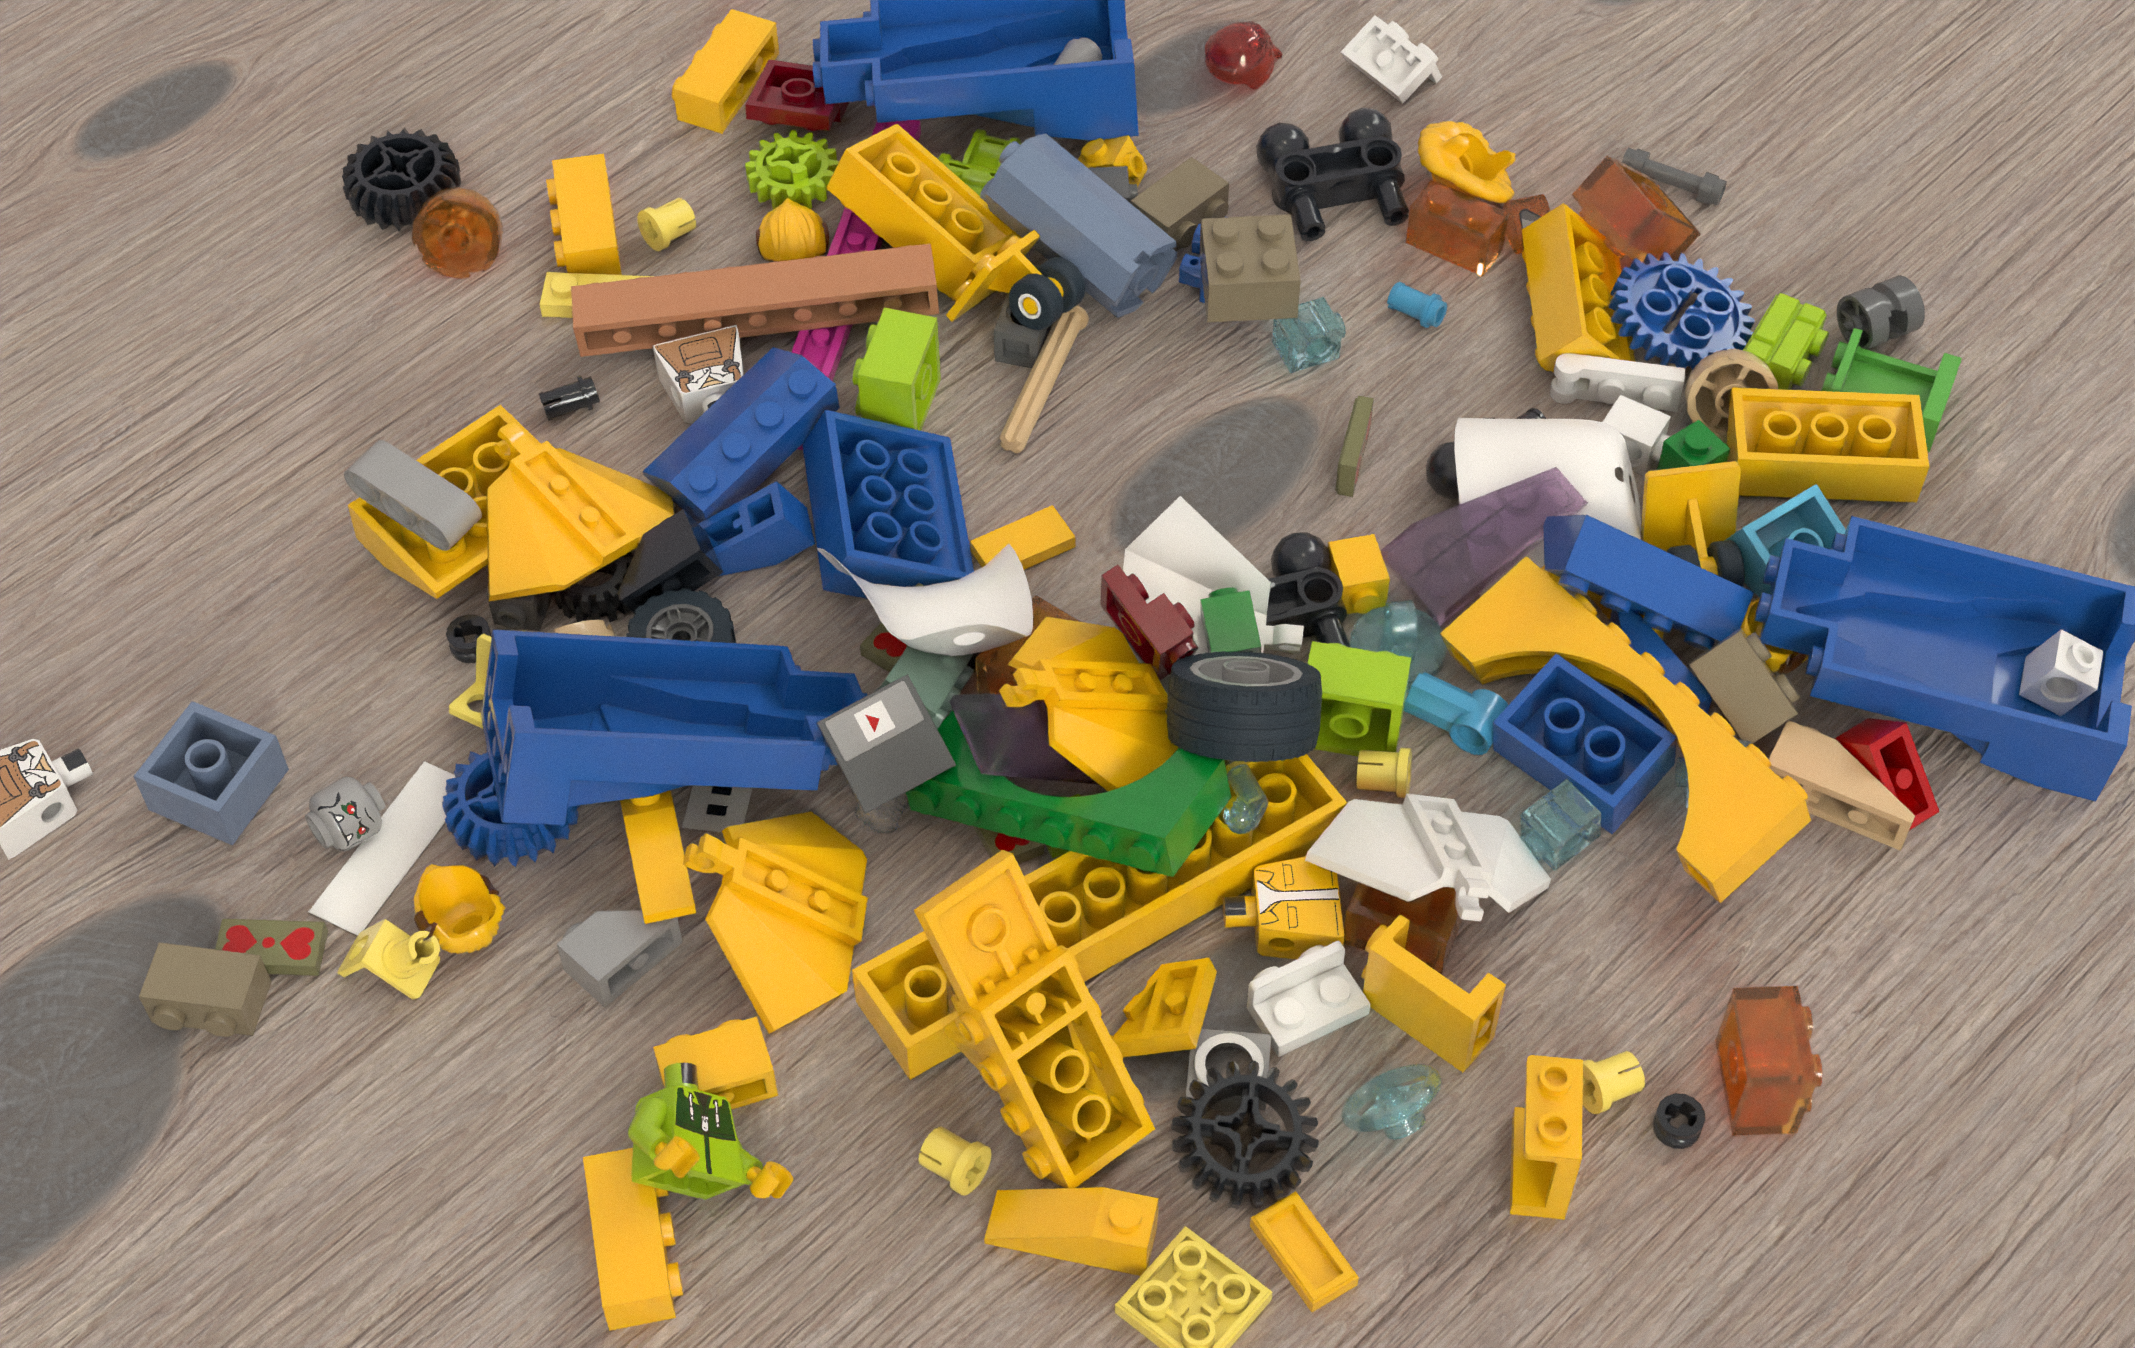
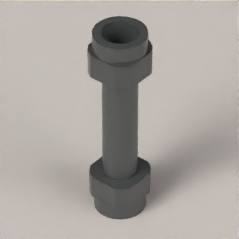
[1620,148,1727,206]

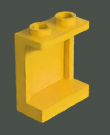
[1361,914,1506,1073]
[1510,1055,1583,1220]

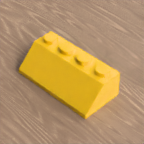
[826,124,1022,301]
[1522,203,1635,373]
[1727,388,1929,503]

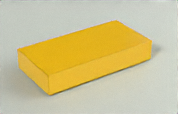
[970,505,1076,570]
[1250,1191,1359,1312]

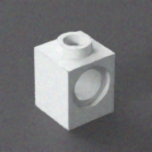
[1603,395,1671,477]
[2019,630,2103,716]

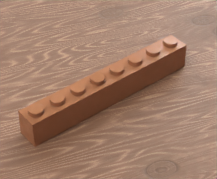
[571,244,939,357]

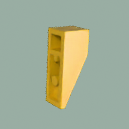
[620,790,696,924]
[984,1187,1159,1276]

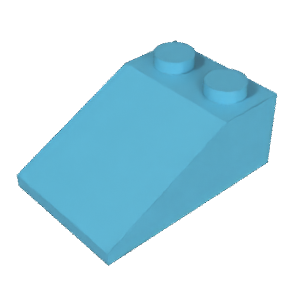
[1724,484,1846,598]

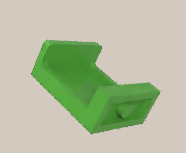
[1821,328,1962,452]

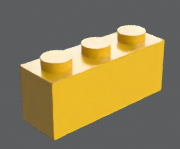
[671,9,779,134]
[546,153,622,275]
[583,1148,683,1331]

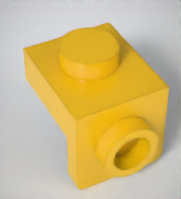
[1078,135,1147,188]

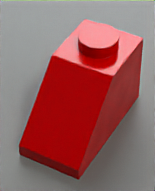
[1834,718,1940,831]

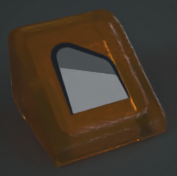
[1501,194,1550,254]

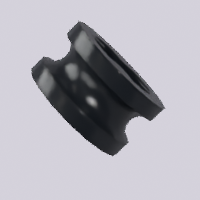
[446,614,492,663]
[1653,1093,1705,1149]

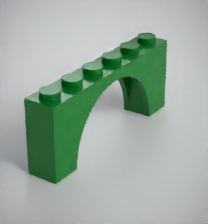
[906,698,1231,877]

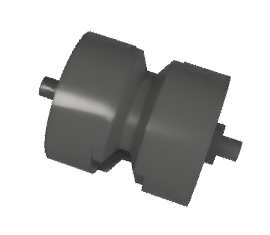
[1837,275,1925,350]

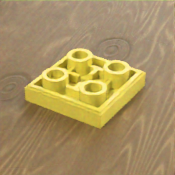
[1115,1226,1273,1348]

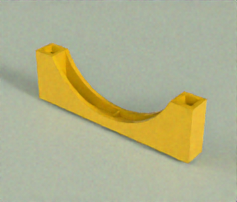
[1440,556,1811,903]

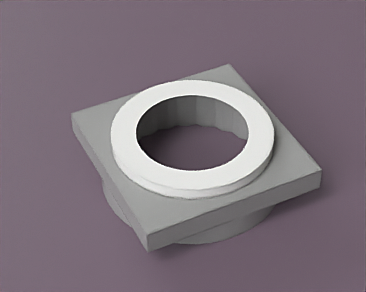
[1186,1029,1271,1112]

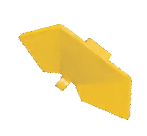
[486,421,674,601]
[999,617,1178,791]
[683,811,868,1034]

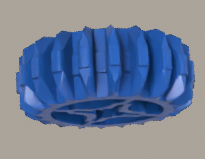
[442,748,580,867]

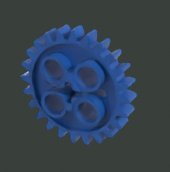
[1608,252,1755,370]

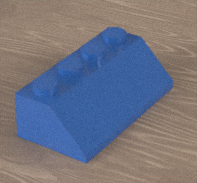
[642,347,840,524]
[1543,515,1754,651]

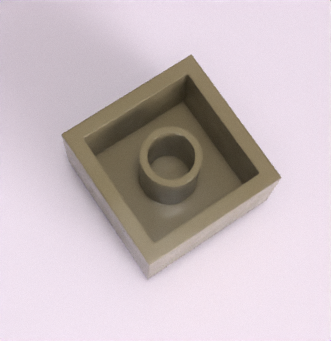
[1199,214,1301,322]

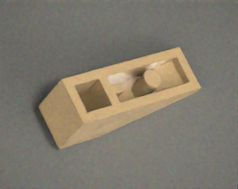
[1769,720,1915,851]

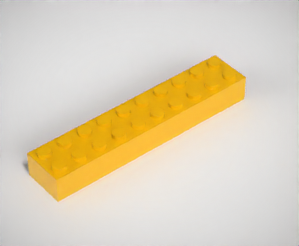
[852,754,1347,1080]

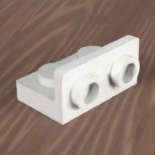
[1341,15,1442,104]
[1247,941,1370,1057]

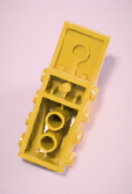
[914,850,1155,1188]

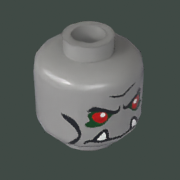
[305,776,385,852]

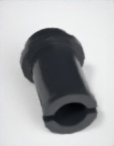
[539,375,600,421]

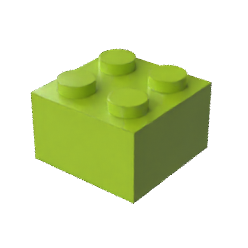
[852,307,941,431]
[1308,641,1411,757]

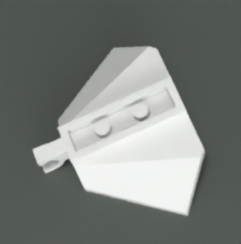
[1117,496,1304,714]
[1305,794,1551,921]

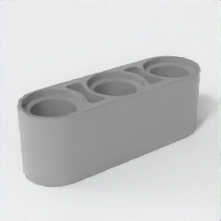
[344,440,482,551]

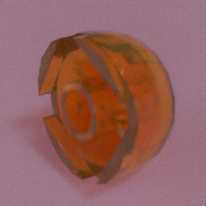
[412,187,503,279]

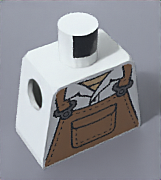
[653,325,744,424]
[0,739,93,860]

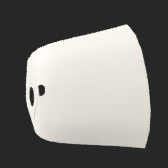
[1454,418,1641,597]

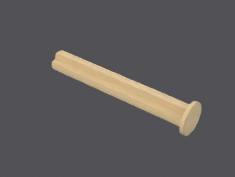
[1000,305,1089,453]

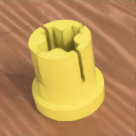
[637,198,696,251]
[1357,748,1412,798]
[1583,1051,1645,1114]
[918,1126,992,1196]

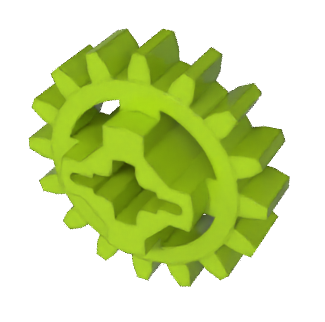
[745,130,839,209]

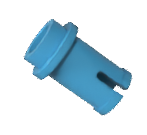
[1387,282,1447,328]

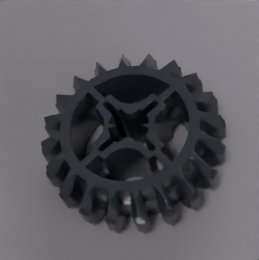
[342,127,462,232]
[1171,1061,1319,1209]

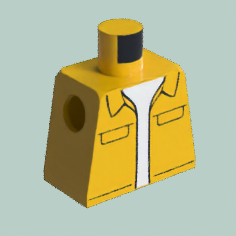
[1223,856,1344,959]

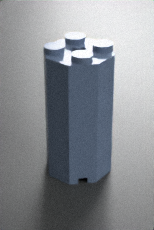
[980,134,1177,318]

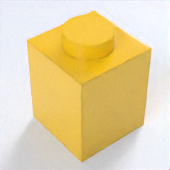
[1328,534,1390,614]

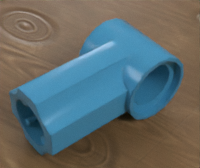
[1404,672,1508,755]

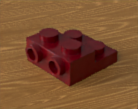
[745,59,850,131]
[1100,564,1198,681]

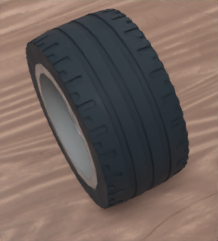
[1167,651,1322,762]

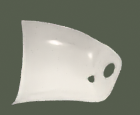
[817,544,1033,657]

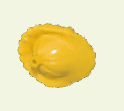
[1418,121,1516,203]

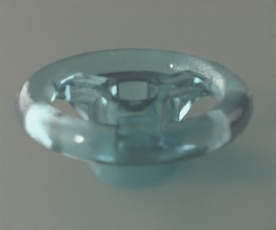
[1341,1064,1442,1140]

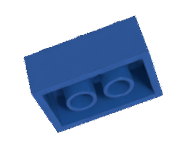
[1493,654,1677,834]

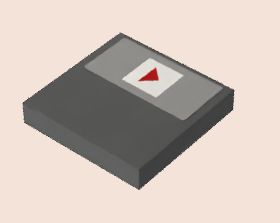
[816,674,956,814]

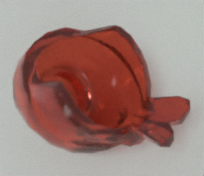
[1205,21,1283,90]

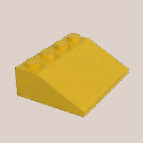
[348,405,541,599]

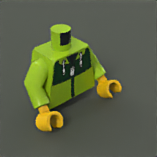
[628,1063,793,1200]

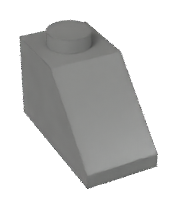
[557,910,683,1007]

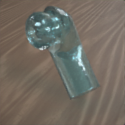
[1223,764,1269,834]

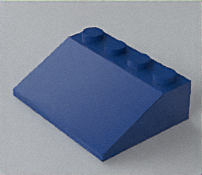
[802,410,974,599]

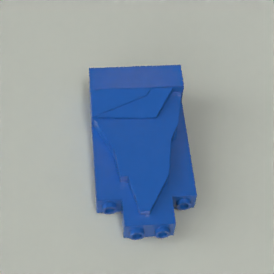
[813,0,1139,141]
[1754,516,2135,802]
[481,630,867,825]

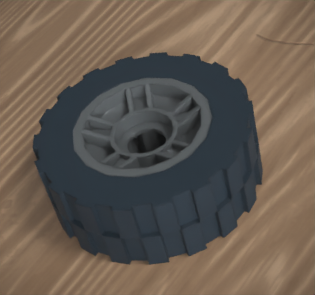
[626,588,736,643]

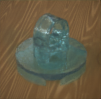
[1350,600,1446,693]

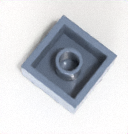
[133,701,289,845]

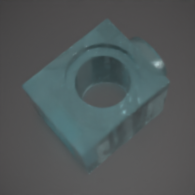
[1272,297,1346,373]
[1520,779,1601,871]

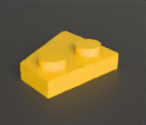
[1110,958,1217,1057]

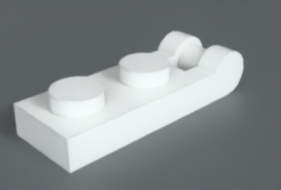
[1550,353,1685,412]

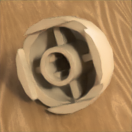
[1685,349,1778,444]

